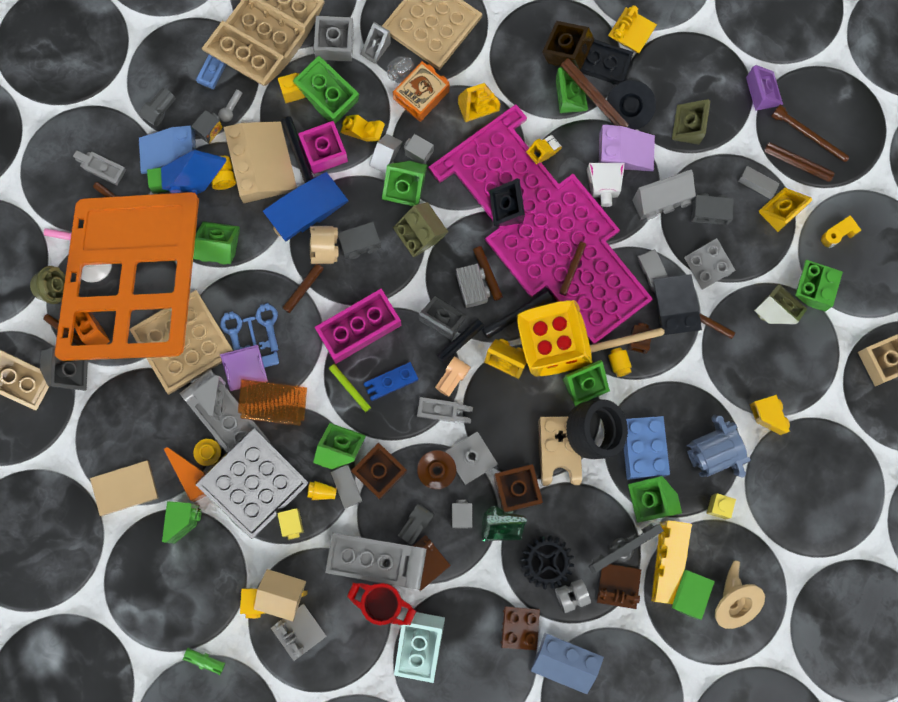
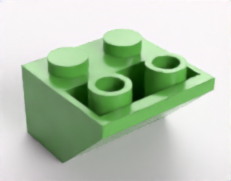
[795,260,843,312]

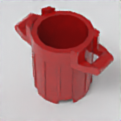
[347,583,416,625]

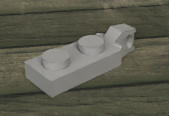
[73,150,126,186]

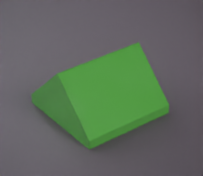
[556,67,588,113]
[563,360,610,406]
[672,570,715,620]

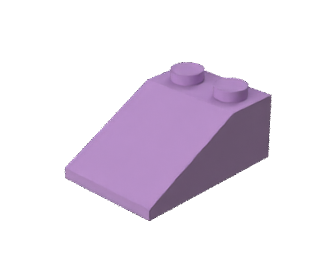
[598,125,655,171]

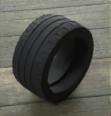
[566,399,628,459]

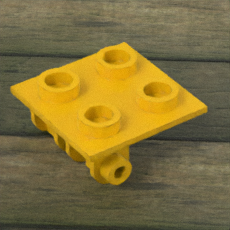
[608,5,657,53]

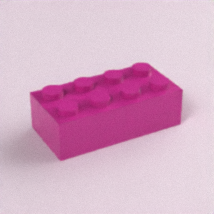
[315,289,402,364]

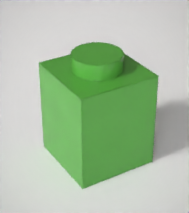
[147,168,168,194]

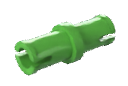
[183,648,225,675]

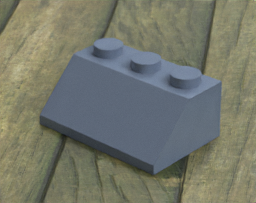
[531,633,604,694]

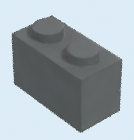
[691,193,734,226]
[338,222,381,259]

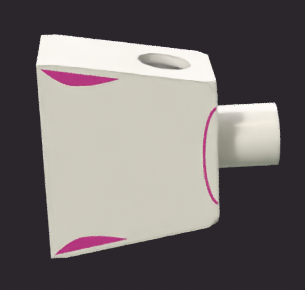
[587,163,624,207]

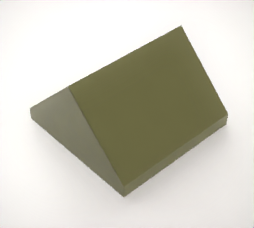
[672,99,710,145]

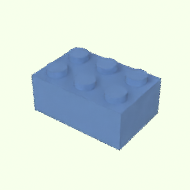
[624,416,670,480]

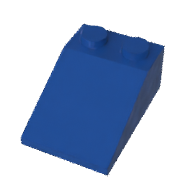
[161,150,226,195]

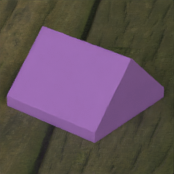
[746,65,783,111]

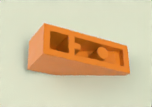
[74,296,110,345]
[164,447,206,502]

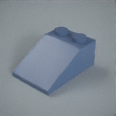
[139,126,196,174]

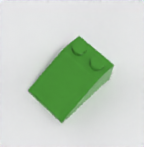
[293,56,359,124]

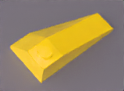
[458,83,501,123]

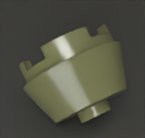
[30,266,66,304]

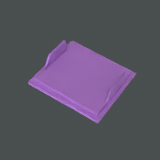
[220,345,268,391]

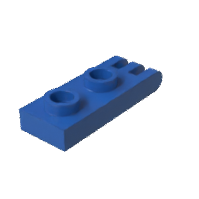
[364,362,418,401]

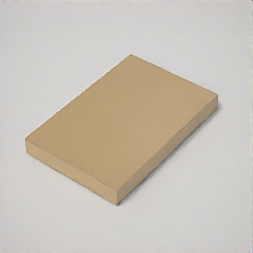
[90,460,159,516]

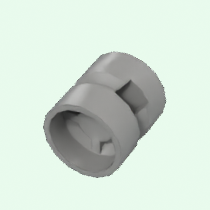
[555,579,591,613]

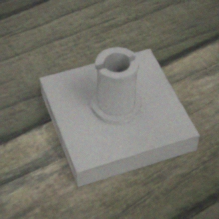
[445,432,498,485]

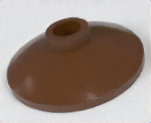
[417,450,456,490]

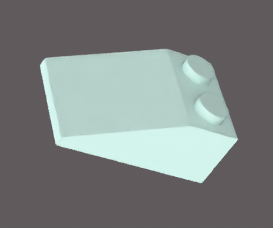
[394,610,445,683]

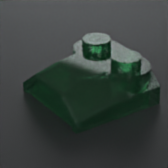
[482,507,527,541]

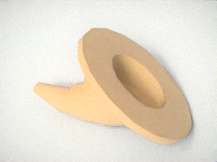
[715,561,765,629]

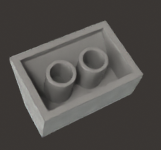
[632,169,696,220]

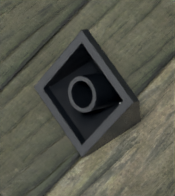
[489,178,525,227]

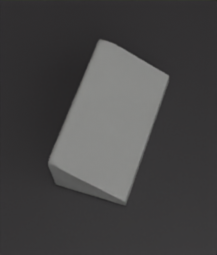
[738,166,780,199]
[331,464,363,509]

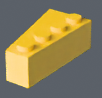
[651,520,692,604]

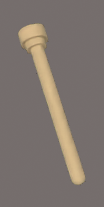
[590,328,664,353]

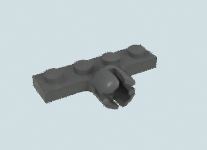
[588,523,664,573]

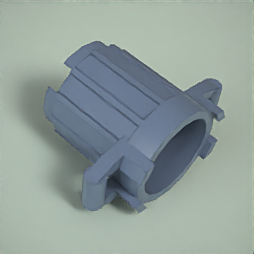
[687,415,751,478]

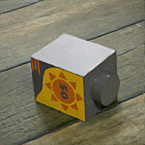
[191,110,223,144]

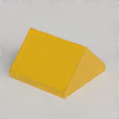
[759,188,812,232]

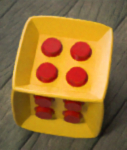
[517,300,593,377]

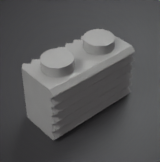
[456,264,490,309]

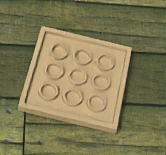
[382,0,482,70]
[129,290,233,394]

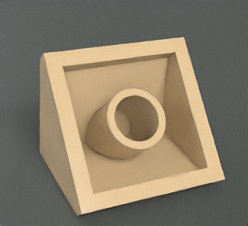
[254,569,306,621]

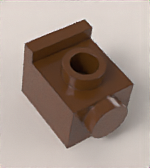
[627,323,653,354]

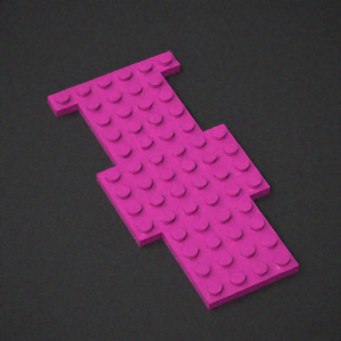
[428,104,653,344]

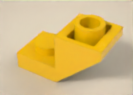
[341,115,385,142]

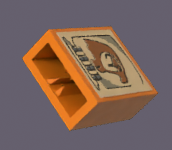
[393,61,450,122]

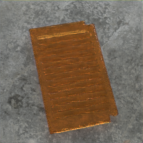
[238,379,307,426]

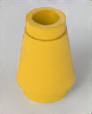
[307,481,337,500]

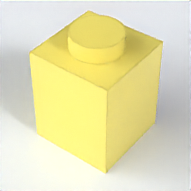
[706,493,736,520]
[277,508,304,540]

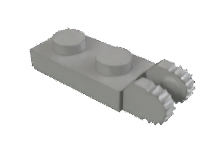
[417,397,473,424]

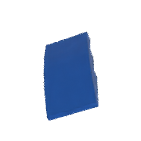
[263,172,348,242]

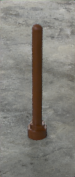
[771,104,849,162]

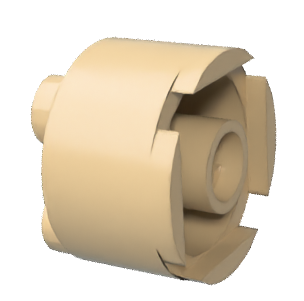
[310,226,338,264]

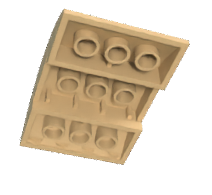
[202,0,325,86]

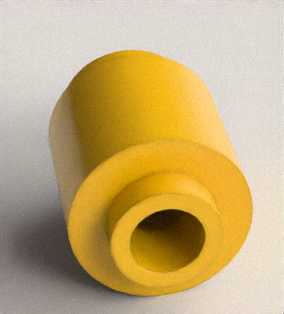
[608,348,632,377]

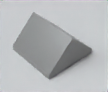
[192,375,226,421]

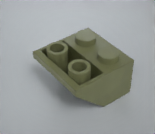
[393,202,448,258]

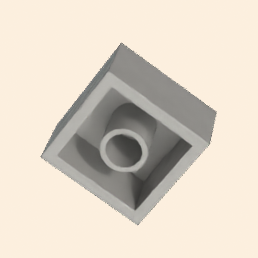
[314,16,354,61]

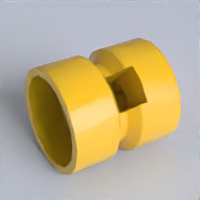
[211,156,236,190]

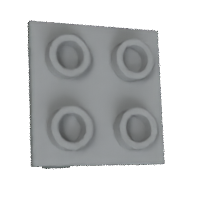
[684,238,736,290]
[271,604,327,661]

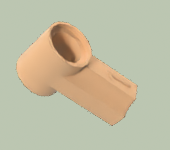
[435,357,471,397]

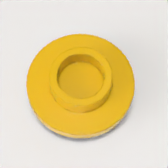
[193,439,221,466]

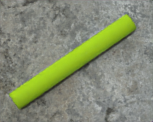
[329,364,371,412]

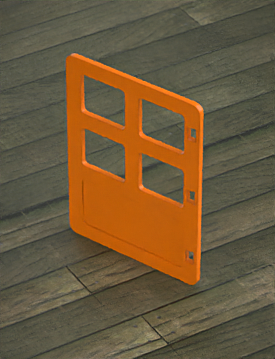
[55,192,199,361]

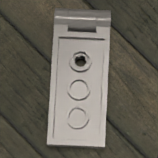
[179,369,271,452]
[325,533,427,590]

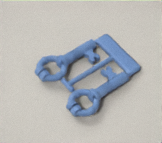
[220,303,279,368]

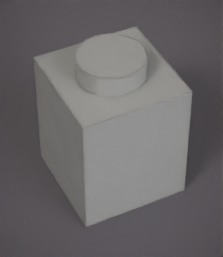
[404,134,434,164]
[452,500,472,528]

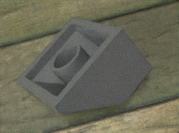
[40,348,88,391]

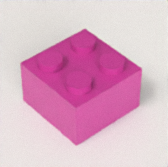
[298,121,348,174]

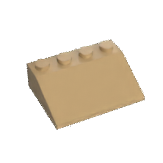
[224,122,297,204]

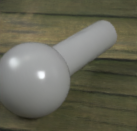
[218,89,243,122]

